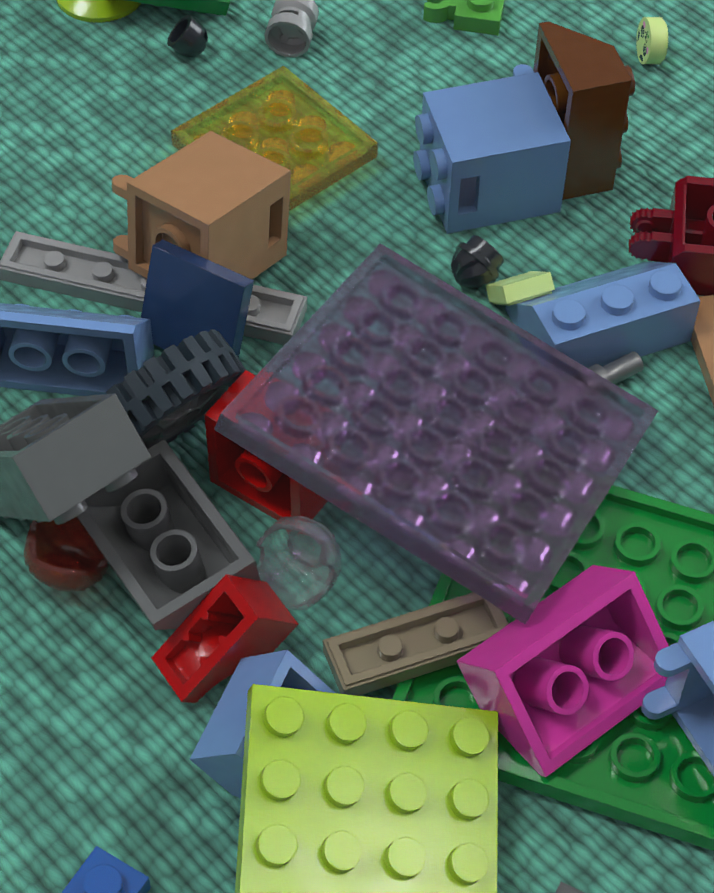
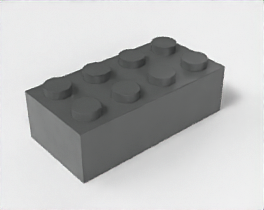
[0,393,151,525]

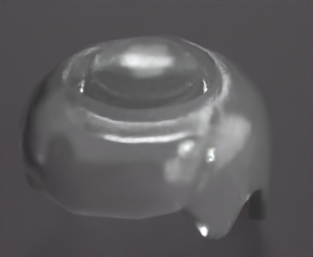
[256,516,341,611]

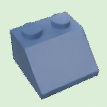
[189,650,335,798]

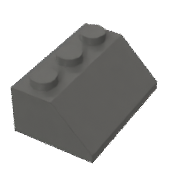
[76,440,261,630]

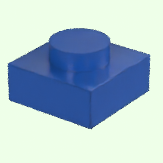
[62,846,151,893]

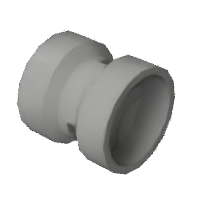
[264,0,319,57]

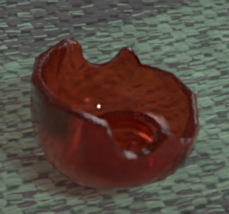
[23,517,110,591]

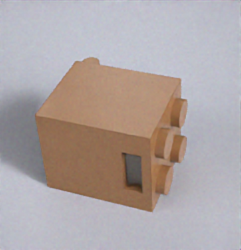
[112,131,291,279]

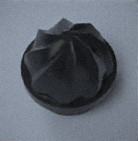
[451,235,504,289]

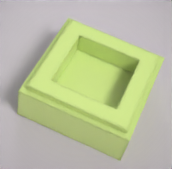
[485,271,555,306]

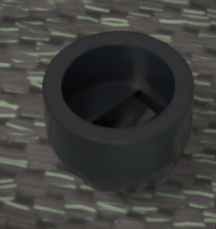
[167,15,208,57]

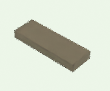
[323,587,508,696]

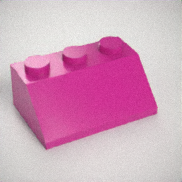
[456,565,669,777]

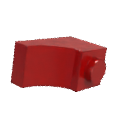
[151,574,298,703]

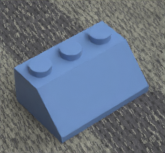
[505,262,700,385]
[0,303,154,396]

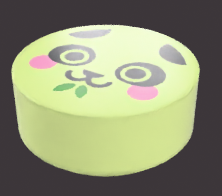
[636,17,668,64]

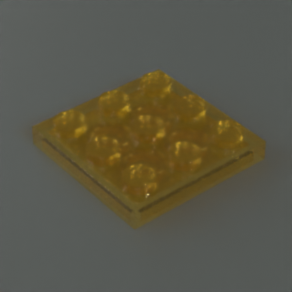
[171,66,378,211]

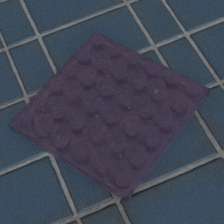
[214,243,658,624]

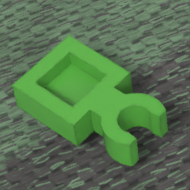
[423,0,505,36]

